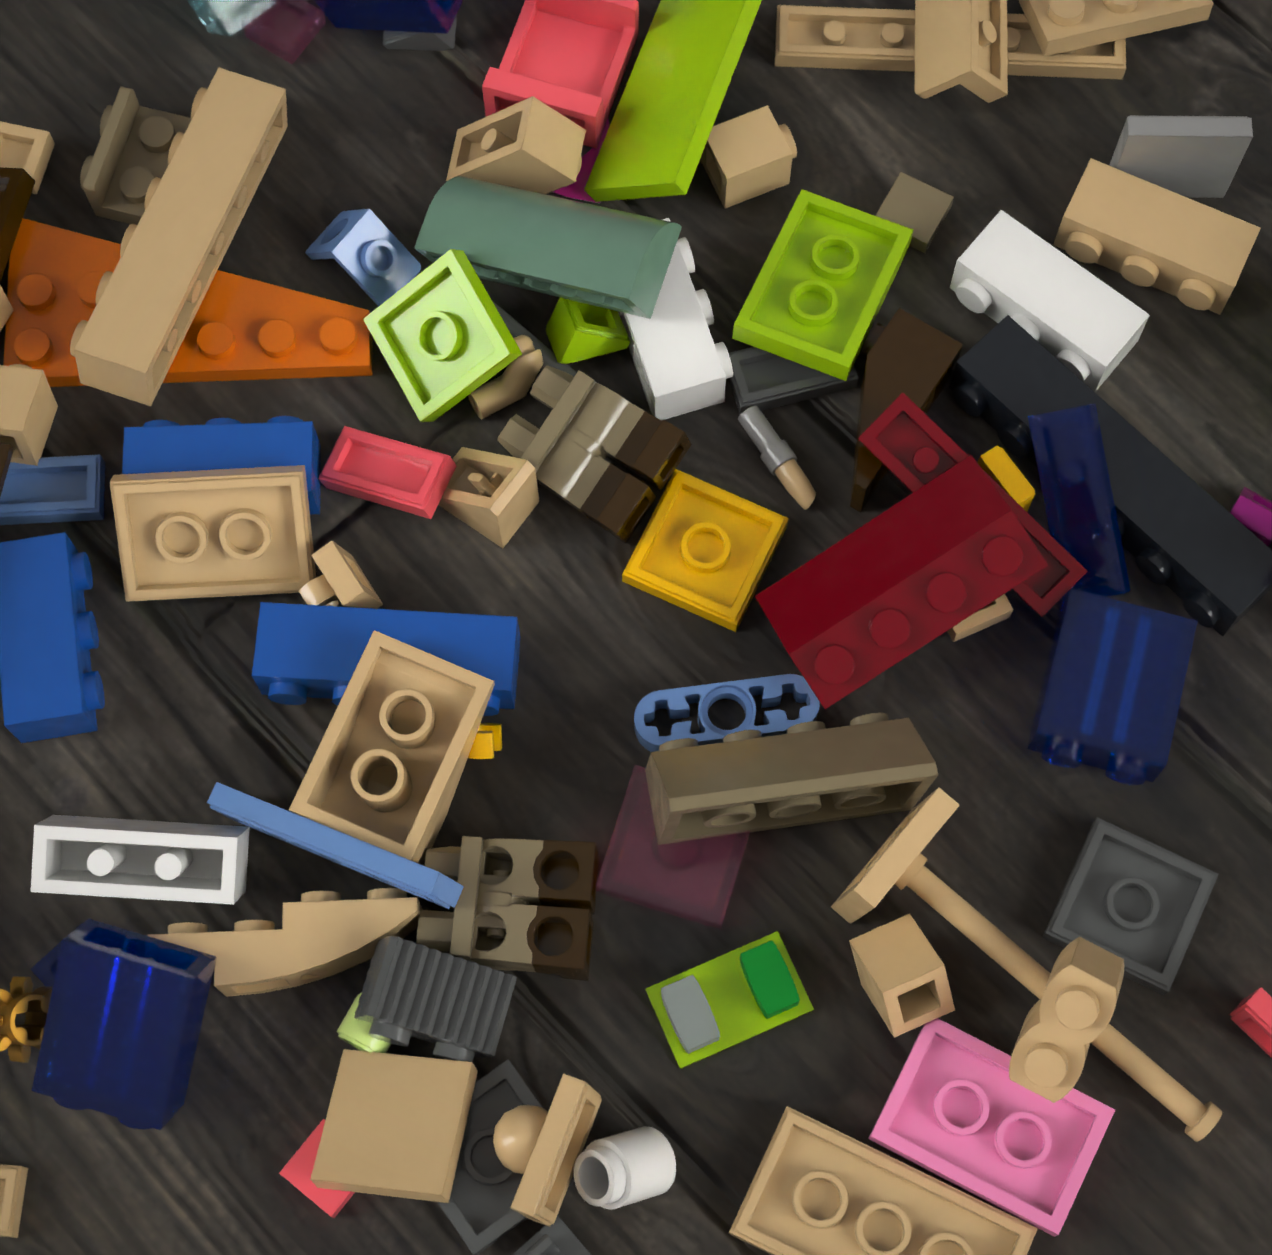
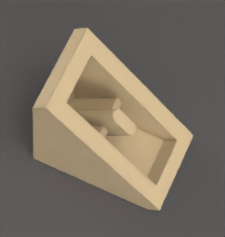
[438,447,539,548]

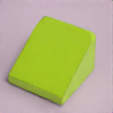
[546,298,630,364]

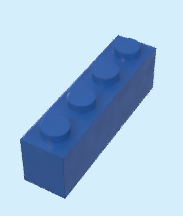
[252,602,521,716]

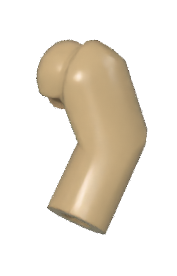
[468,335,543,419]

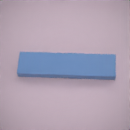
[207,782,464,909]

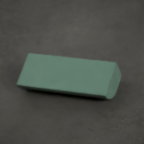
[414,176,682,319]

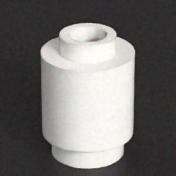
[574,1126,676,1210]

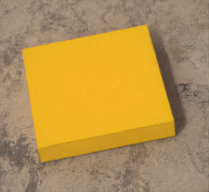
[622,469,789,632]

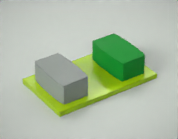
[645,931,814,1069]

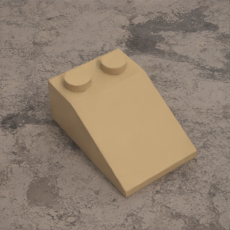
[289,630,495,866]

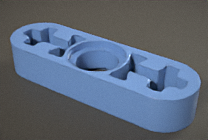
[634,674,820,752]

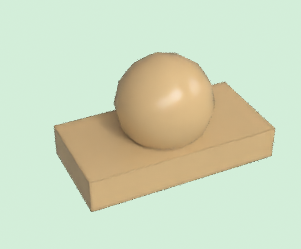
[493,1073,602,1227]

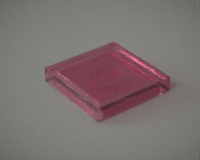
[596,765,750,929]

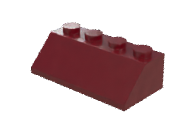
[755,455,1048,709]

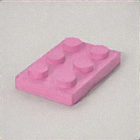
[868,1018,1115,1237]

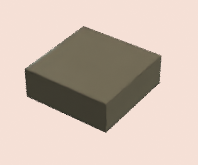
[875,172,954,253]

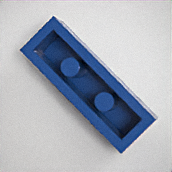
[122,416,321,514]
[0,532,105,743]

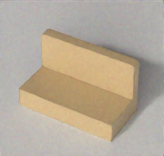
[915,0,1008,103]

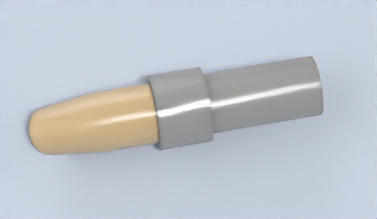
[738,405,816,510]

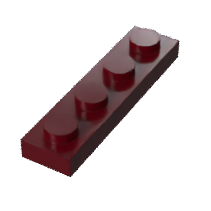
[858,392,1088,617]

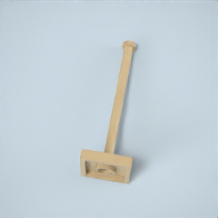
[831,787,1222,1142]

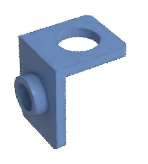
[305,208,421,306]

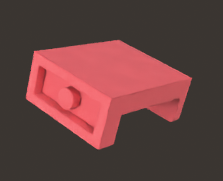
[482,0,639,149]

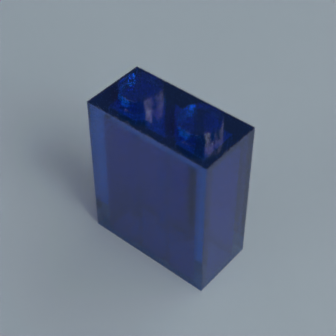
[1027,588,1198,785]
[32,919,217,1130]

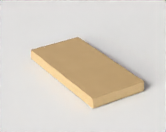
[728,1106,1038,1255]

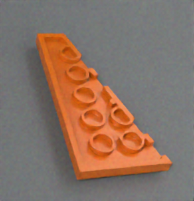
[3,218,372,387]

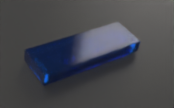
[1028,403,1131,603]

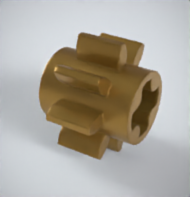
[0,976,67,1063]

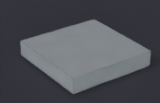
[1109,115,1253,198]

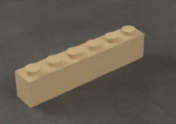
[70,67,288,406]

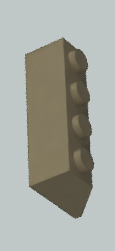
[645,713,938,845]

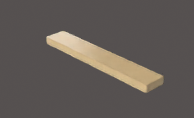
[775,5,1126,79]

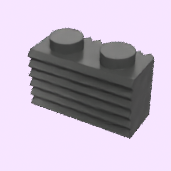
[354,936,517,1062]

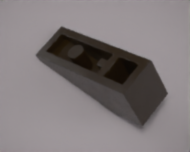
[850,308,963,513]

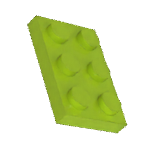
[732,189,913,381]

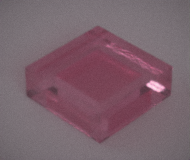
[243,0,326,64]

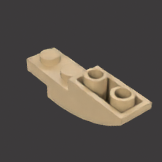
[147,888,423,997]

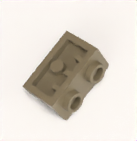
[80,86,191,225]

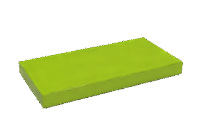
[584,0,762,202]

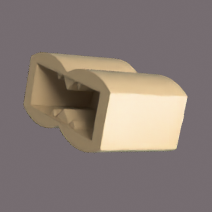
[1009,937,1124,1103]

